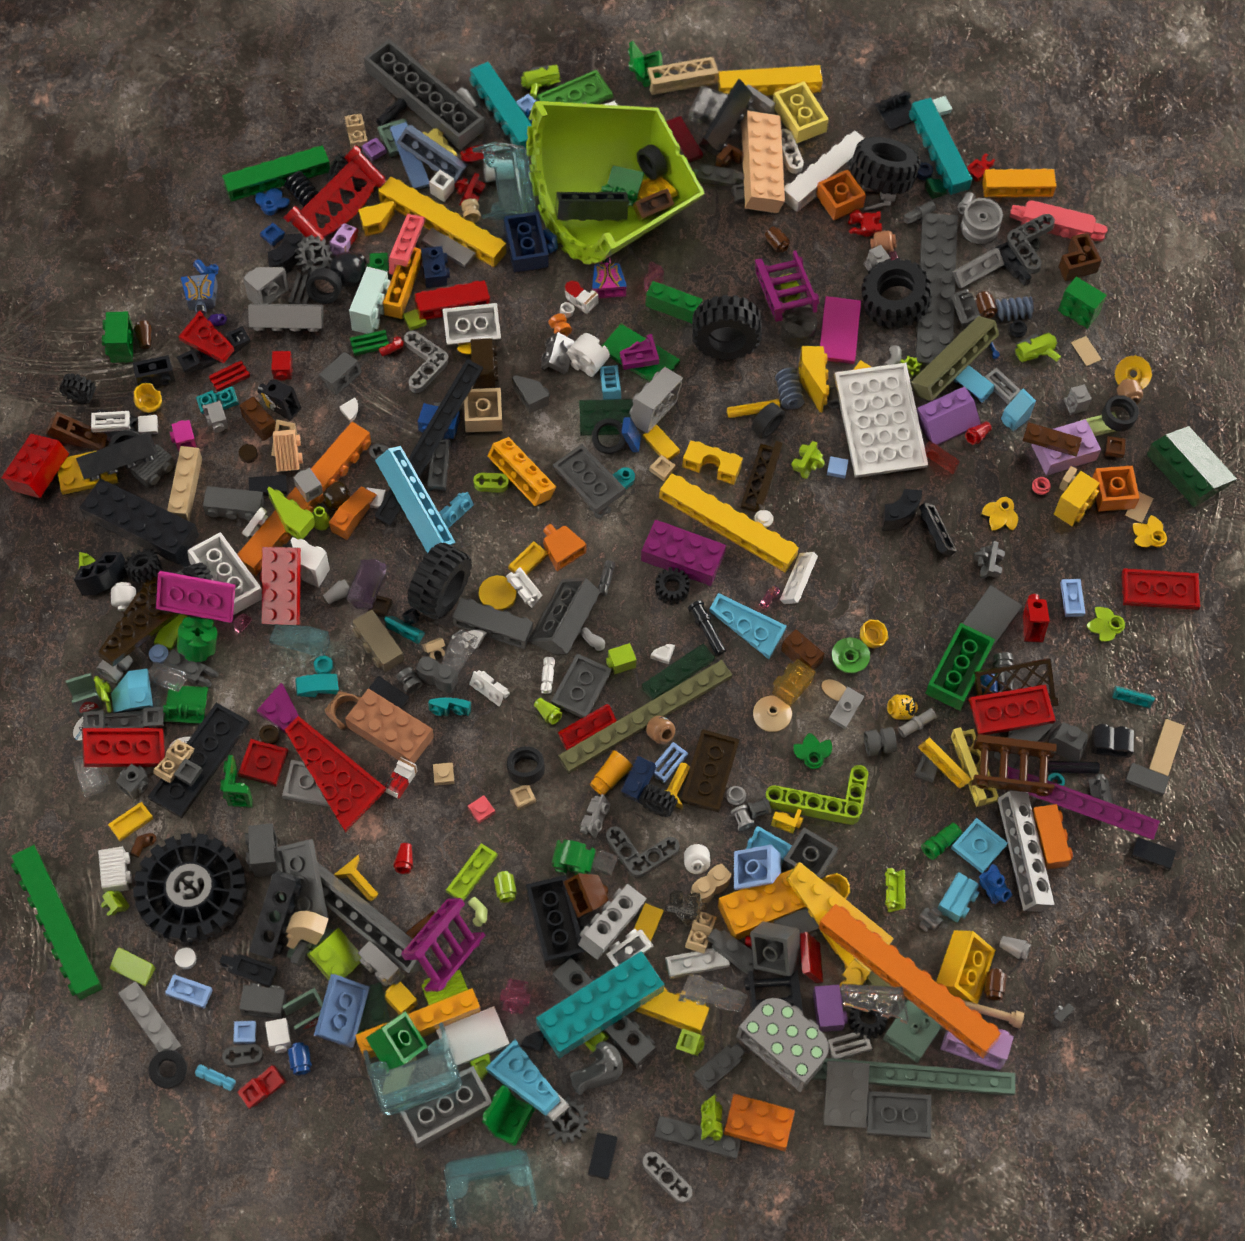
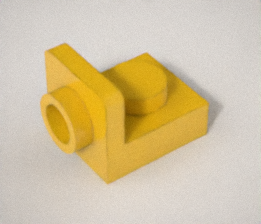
[771,809,803,834]

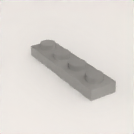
[118,981,182,1052]

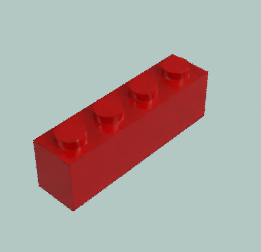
[415,280,490,320]

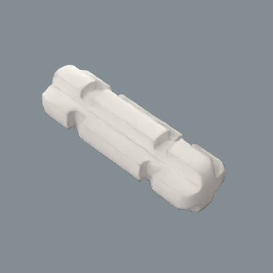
[541,657,555,694]

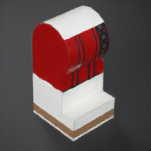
[565,281,598,314]
[385,757,417,799]

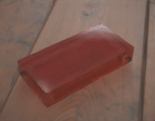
[925,441,960,474]

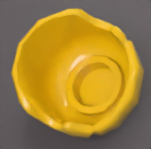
[134,383,162,413]
[860,620,888,649]
[821,873,850,899]

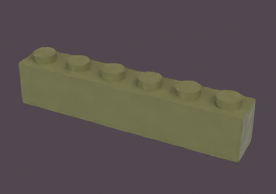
[911,316,999,401]

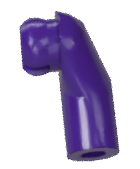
[207,314,227,326]

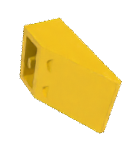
[798,346,829,412]

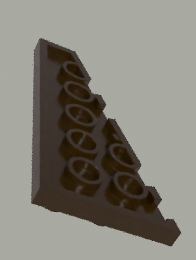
[98,573,180,667]

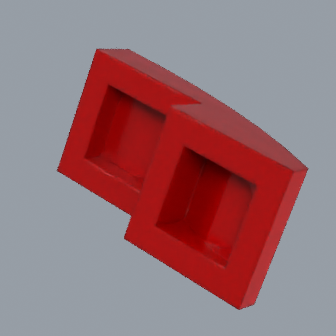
[237,1065,286,1109]

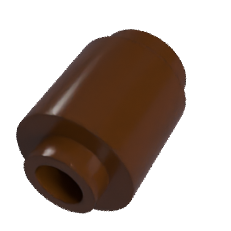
[765,226,790,253]
[975,291,998,319]
[984,968,1007,1000]

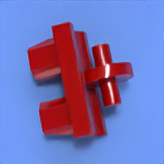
[454,173,486,206]

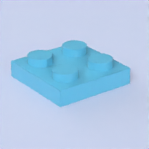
[951,818,1008,874]

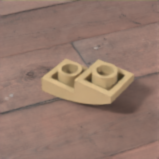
[344,114,368,149]
[154,739,194,783]
[685,911,716,954]

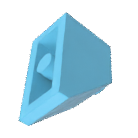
[1001,389,1036,431]

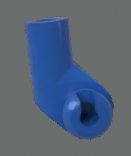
[193,259,219,275]

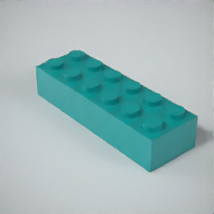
[536,951,665,1059]

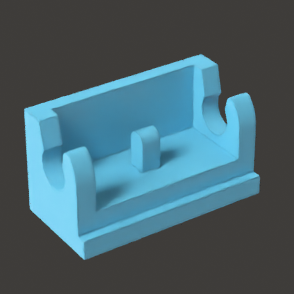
[954,365,994,403]
[746,826,792,867]

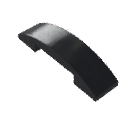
[177,326,251,372]

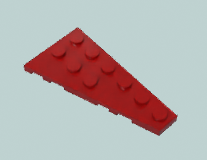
[285,716,386,833]

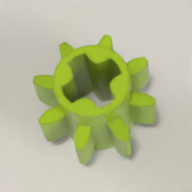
[900,356,922,380]

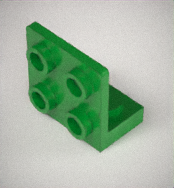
[220,755,253,808]

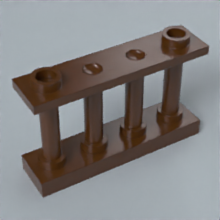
[971,734,1057,796]

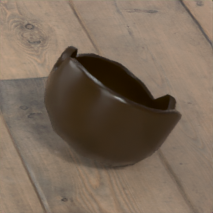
[323,481,350,511]

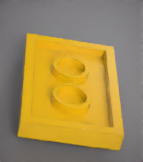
[58,451,118,495]

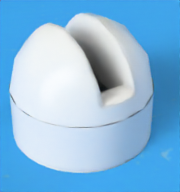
[560,302,575,318]

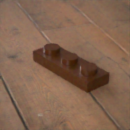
[1023,422,1082,457]

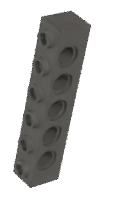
[552,958,655,1069]

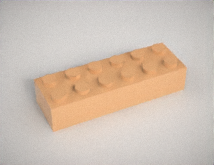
[741,111,785,213]

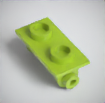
[885,868,906,913]
[701,1095,723,1141]

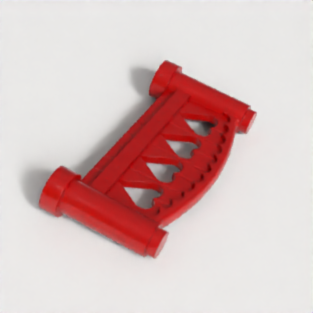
[283,145,386,246]

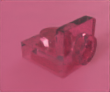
[644,261,664,292]

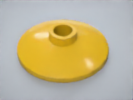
[1115,356,1152,389]

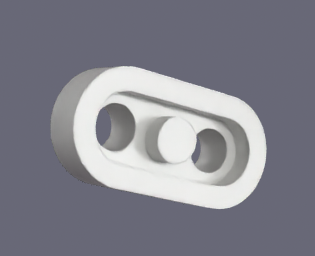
[242,507,268,538]

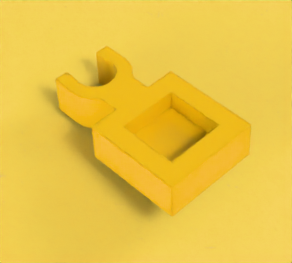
[839,958,872,996]

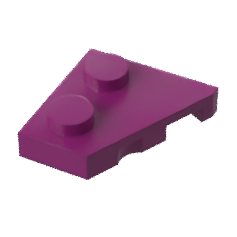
[620,334,659,370]
[257,683,299,733]

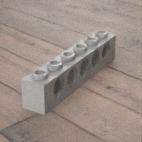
[997,791,1055,912]

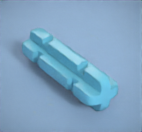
[195,1065,235,1091]

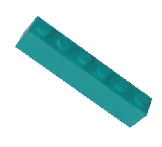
[469,62,531,153]
[909,98,972,195]

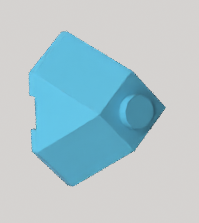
[111,668,153,713]

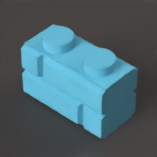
[937,873,980,922]

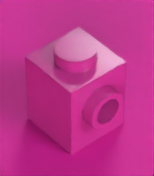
[169,420,197,452]

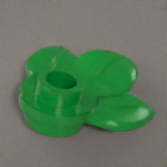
[793,733,832,769]

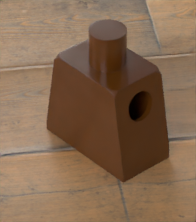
[564,873,609,917]

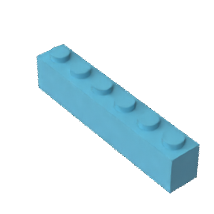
[375,446,456,553]

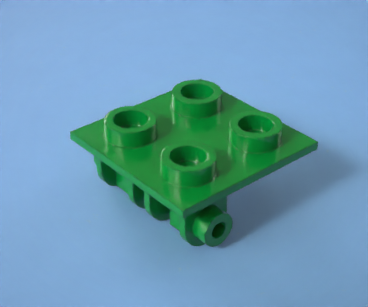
[601,165,645,206]
[163,685,208,724]

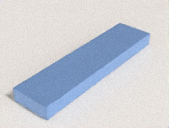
[390,122,430,190]

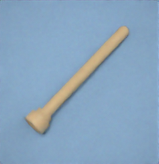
[963,1000,1024,1029]

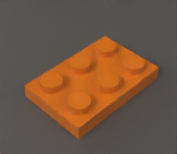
[724,1094,795,1151]

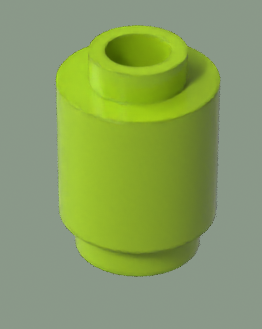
[494,871,517,903]

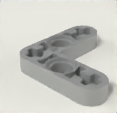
[404,331,449,393]

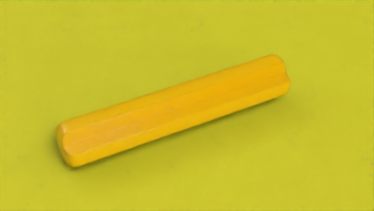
[727,399,780,418]

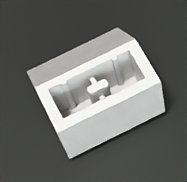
[291,537,330,588]

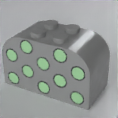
[736,998,828,1092]

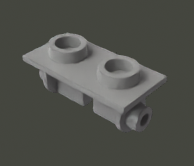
[580,795,610,839]

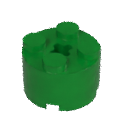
[177,617,217,662]
[551,840,596,876]

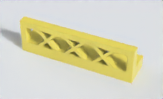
[951,727,999,807]

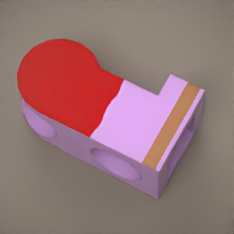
[330,223,358,256]

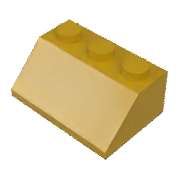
[936,930,996,1004]

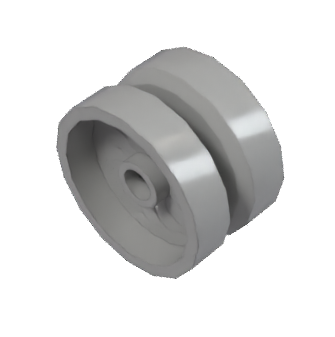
[960,198,1003,244]

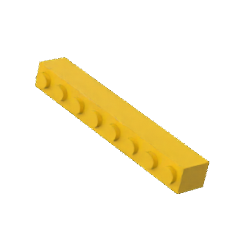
[378,177,506,267]
[659,473,799,573]

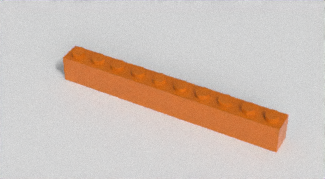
[237,422,371,576]
[819,903,1001,1058]

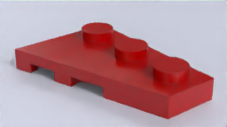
[178,310,234,363]

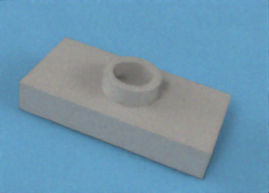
[828,687,864,729]

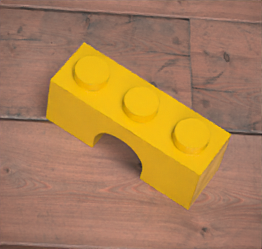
[682,440,743,485]

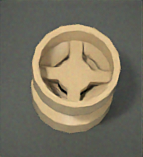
[461,199,481,223]

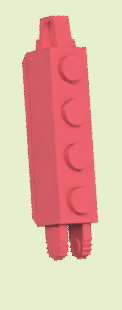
[1009,200,1108,242]

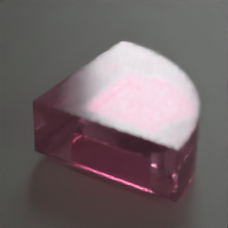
[760,585,780,609]
[233,614,252,633]

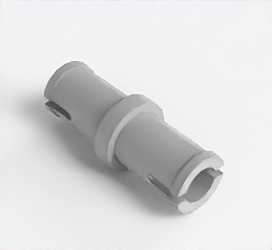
[898,708,937,738]

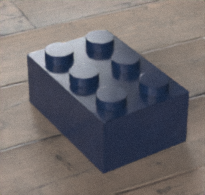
[504,211,549,272]

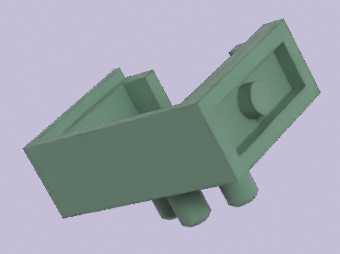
[883,1000,942,1063]

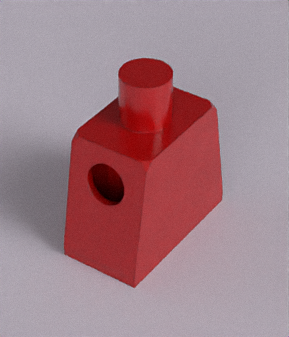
[1023,594,1050,642]

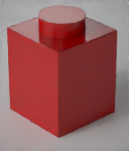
[272,351,293,381]

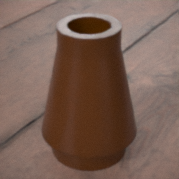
[133,321,152,349]

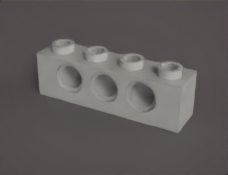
[578,884,647,960]

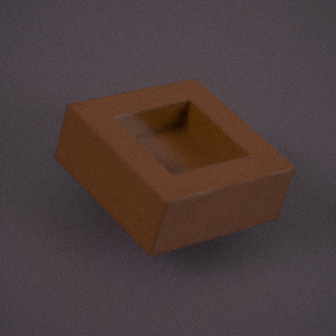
[1105,436,1126,458]

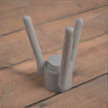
[861,185,896,211]

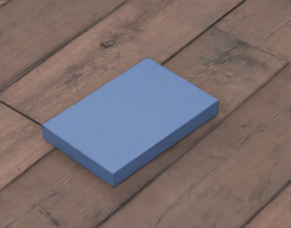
[314,974,370,1048]

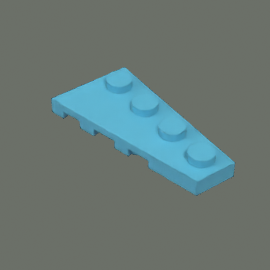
[709,593,787,659]
[486,1040,560,1115]

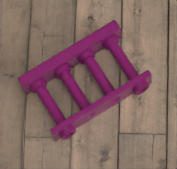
[755,250,819,322]
[401,898,485,992]

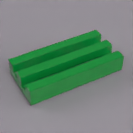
[350,330,389,356]

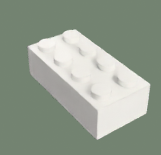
[187,532,262,615]

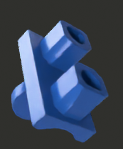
[979,864,1012,904]

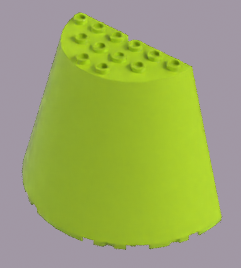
[526,101,705,264]

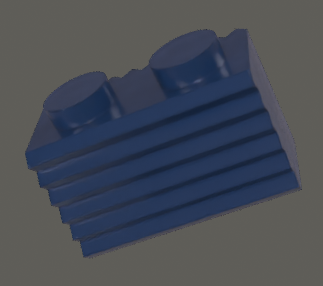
[621,756,656,803]

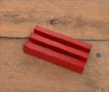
[209,360,250,392]

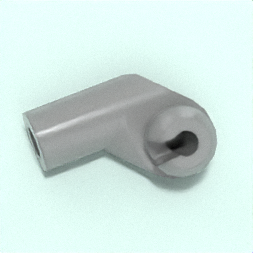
[884,345,902,366]
[580,627,605,651]

